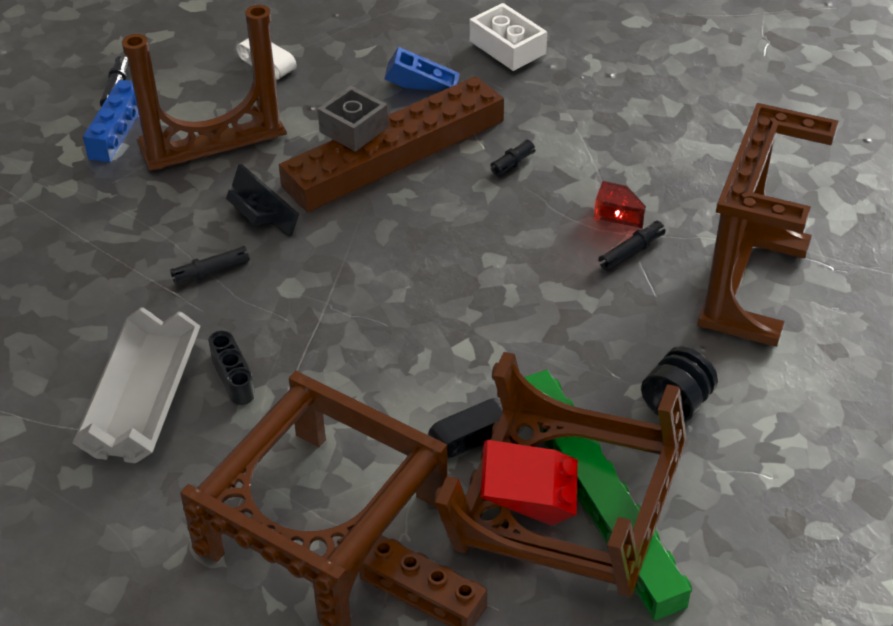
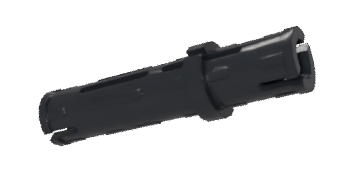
[99,56,129,107]
[598,220,666,271]
[170,246,250,285]

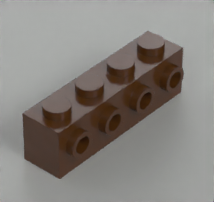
[359,535,487,626]

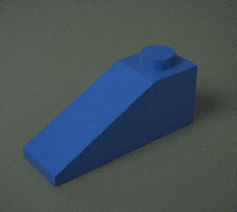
[384,47,460,91]

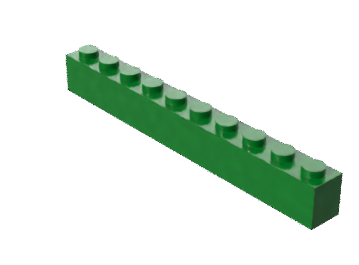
[524,369,692,621]

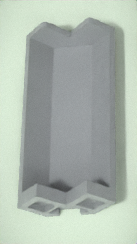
[72,307,200,463]

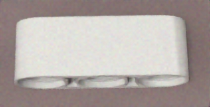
[236,38,297,80]

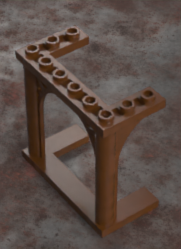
[697,103,839,347]
[434,352,687,598]
[180,371,448,626]

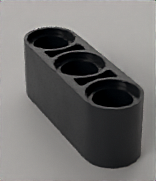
[208,330,255,405]
[428,398,502,458]

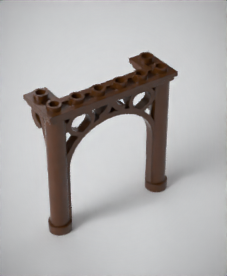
[122,5,287,171]

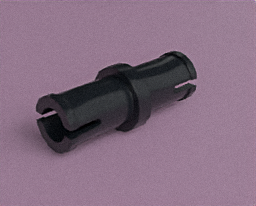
[490,139,536,176]

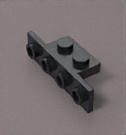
[226,164,299,236]

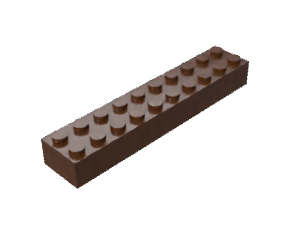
[279,76,504,212]

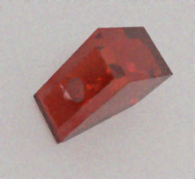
[594,181,646,228]

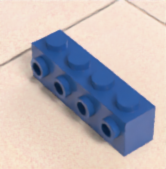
[83,80,139,162]

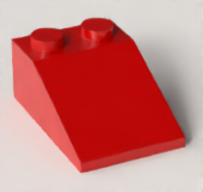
[480,440,578,526]

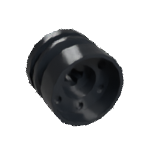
[641,346,718,423]

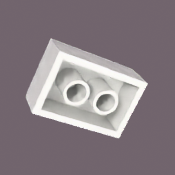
[470,3,547,71]

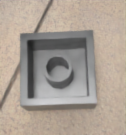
[318,86,388,152]

